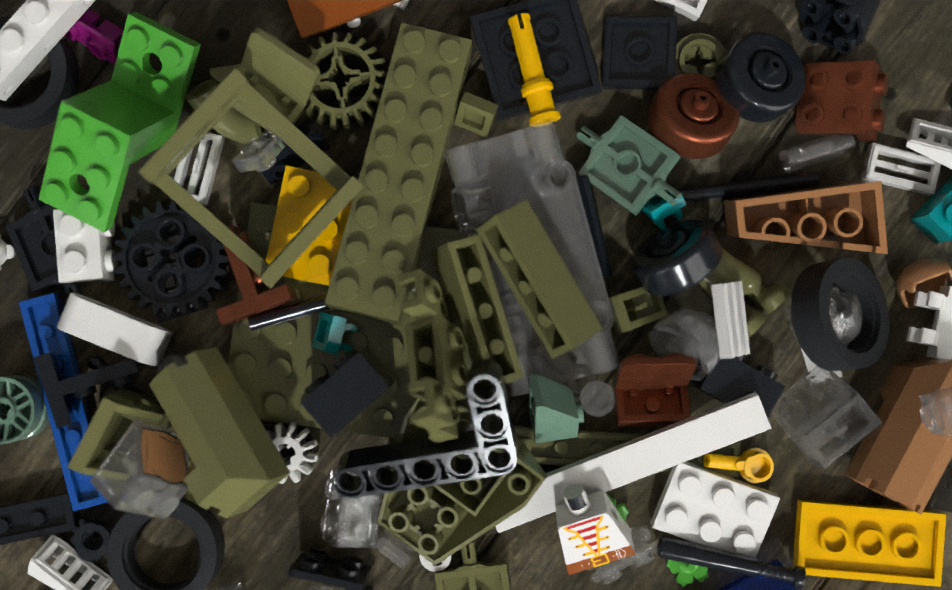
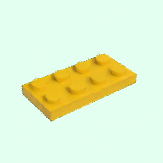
[792,499,946,587]

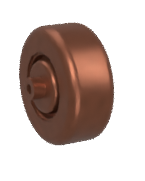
[648,73,739,159]

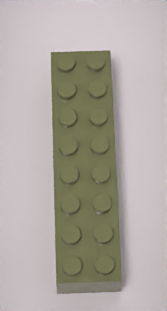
[325,22,472,326]

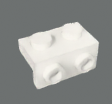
[53,209,118,283]

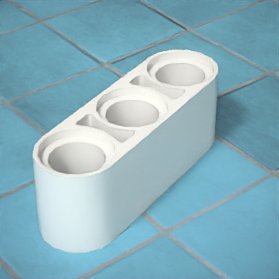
[56,292,170,366]

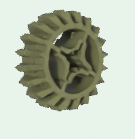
[305,32,388,130]

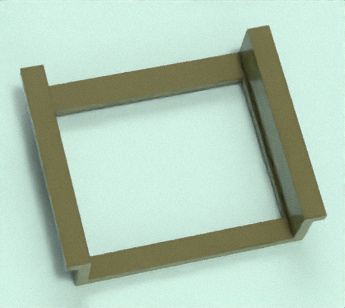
[138,68,364,288]

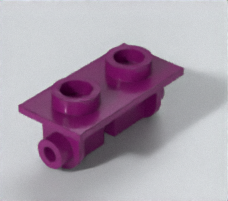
[64,8,124,65]

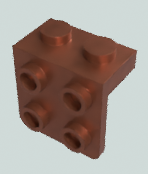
[795,60,888,142]
[613,353,697,427]

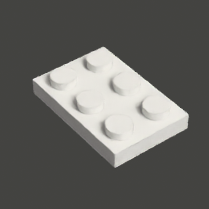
[650,461,780,558]

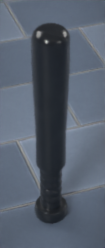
[657,536,806,589]

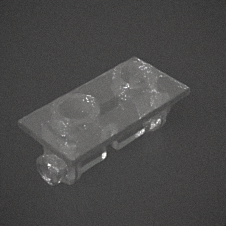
[588,525,658,585]

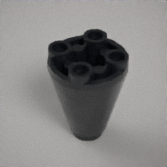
[799,0,881,54]

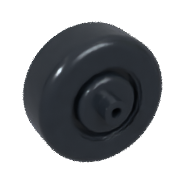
[715,32,806,123]
[632,219,723,296]

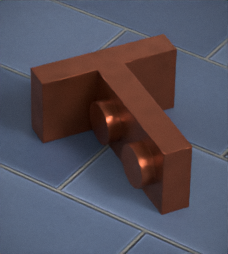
[216,225,297,325]

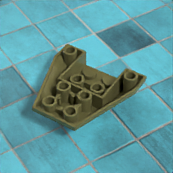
[377,398,547,565]

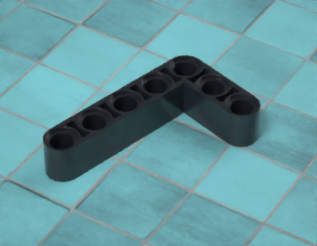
[333,359,516,498]

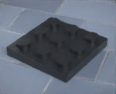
[470,0,602,122]

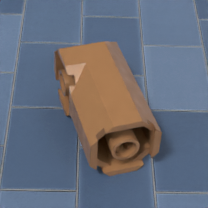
[845,357,952,515]

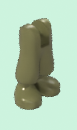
[699,247,791,338]

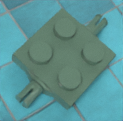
[576,115,682,216]

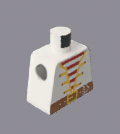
[556,484,636,575]

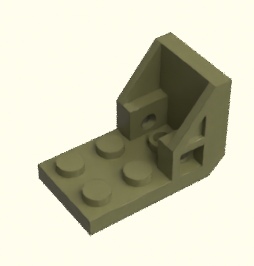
[68,388,201,507]

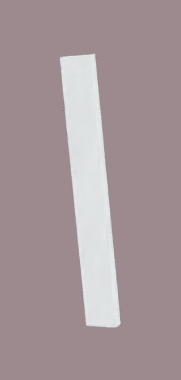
[495,392,772,533]

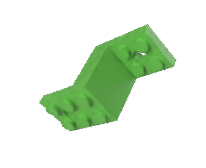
[39,11,201,232]

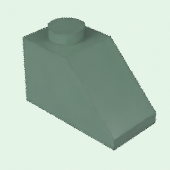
[529,374,584,443]

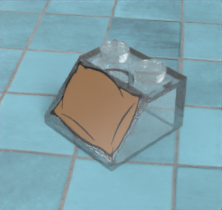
[90,418,189,519]

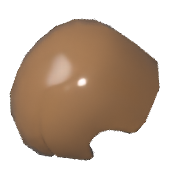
[895,258,952,309]

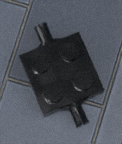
[5,186,84,297]

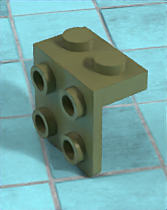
[232,28,320,137]

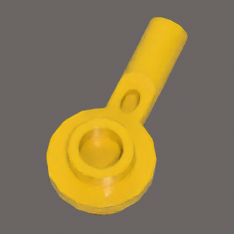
[703,447,774,484]

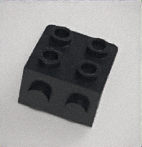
[288,549,374,590]

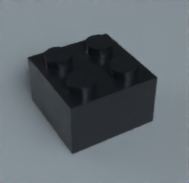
[300,350,395,438]

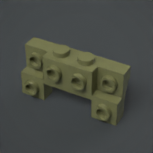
[398,269,468,443]

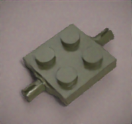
[435,541,510,590]

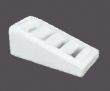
[906,118,952,169]
[27,534,113,590]

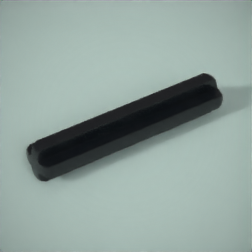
[569,175,612,280]

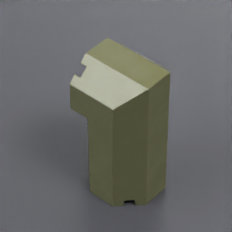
[149,347,291,519]

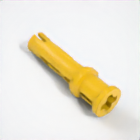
[507,13,561,127]

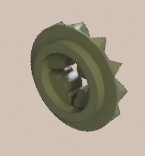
[675,33,726,80]

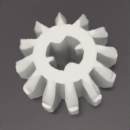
[266,422,319,484]

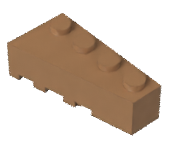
[723,181,888,254]

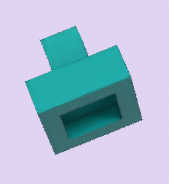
[641,182,686,230]
[311,311,358,355]

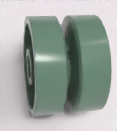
[0,375,50,444]

